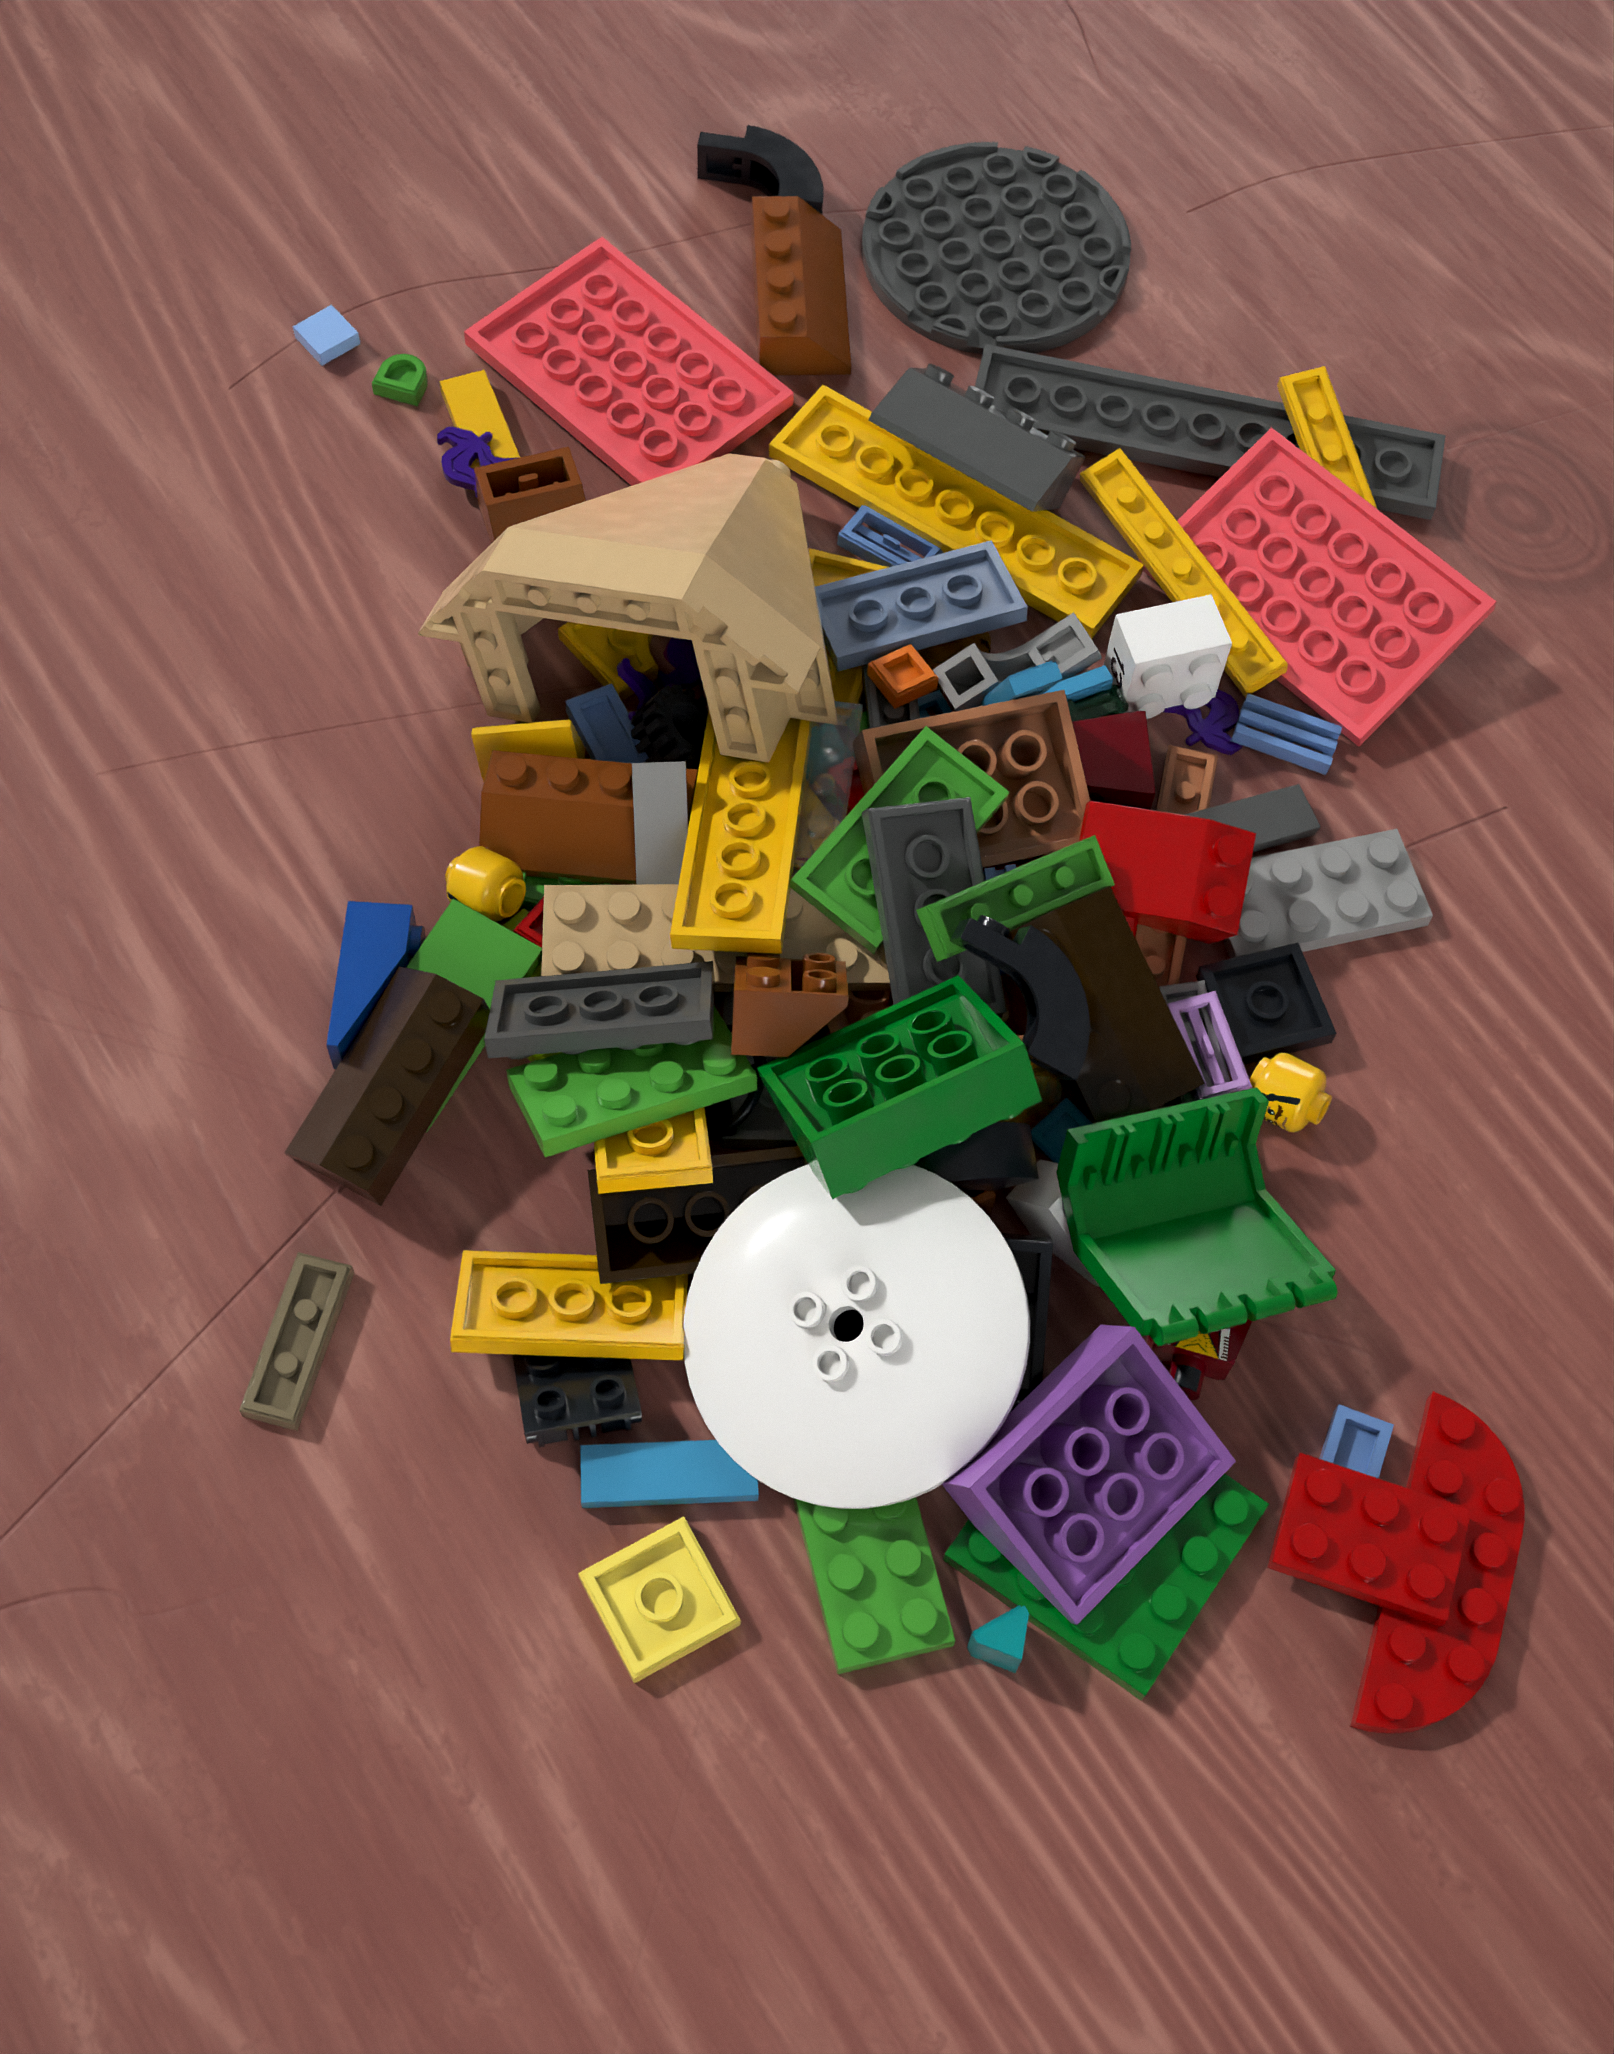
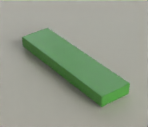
[916,835,1115,962]

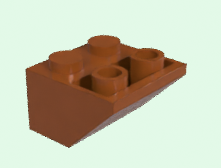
[474,446,586,544]
[731,952,848,1057]

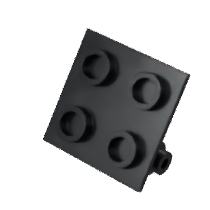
[512,1355,642,1448]

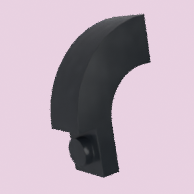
[697,125,824,215]
[950,915,1090,1080]
[914,1122,1039,1192]

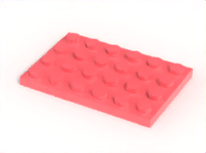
[464,236,794,486]
[1138,427,1497,747]

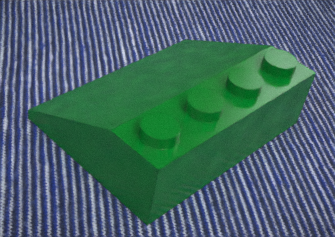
[757,975,1042,1199]

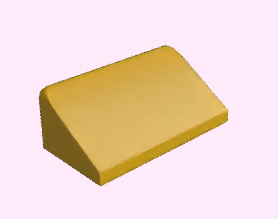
[471,719,586,781]

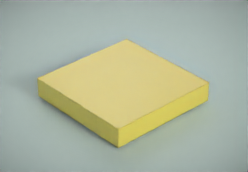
[578,1517,741,1684]

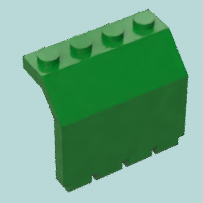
[1056,1087,1338,1346]

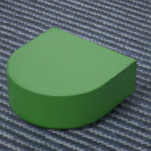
[372,354,428,406]

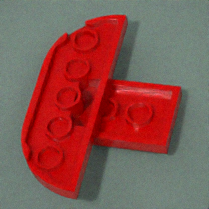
[1267,1391,1525,1734]

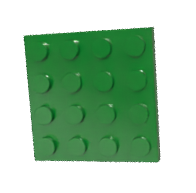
[942,1473,1269,1701]

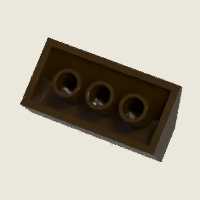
[1007,886,1205,1123]
[285,966,490,1206]
[588,1146,808,1284]

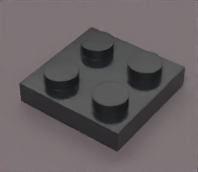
[1196,942,1337,1065]

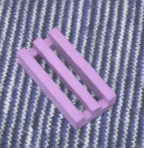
[1167,991,1252,1101]

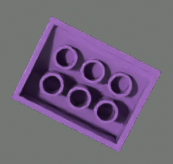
[942,1325,1236,1625]

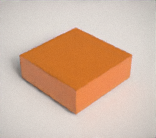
[867,644,939,709]

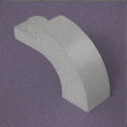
[933,612,1102,711]

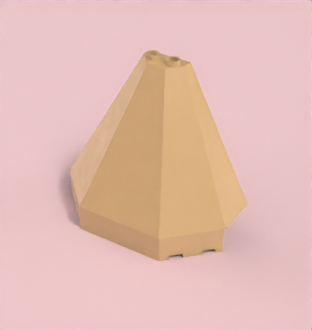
[418,454,839,763]

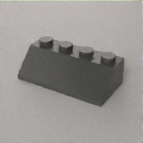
[868,363,1086,512]

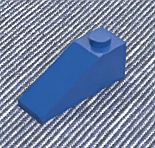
[326,901,425,1069]

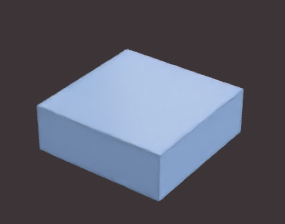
[293,305,360,366]

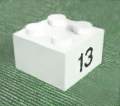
[1103,594,1232,719]

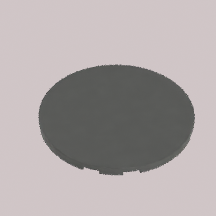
[861,142,1131,355]

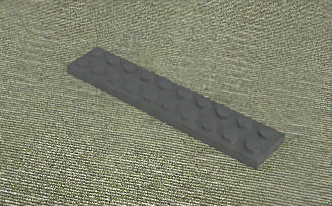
[975,344,1446,520]

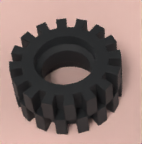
[631,684,708,770]

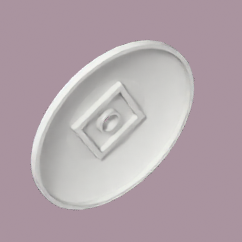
[683,1164,1030,1509]

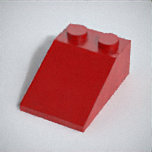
[1079,801,1256,944]

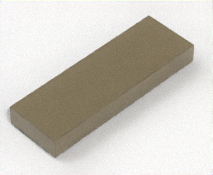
[239,1252,354,1431]

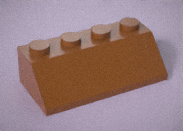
[751,196,852,376]
[479,750,698,885]

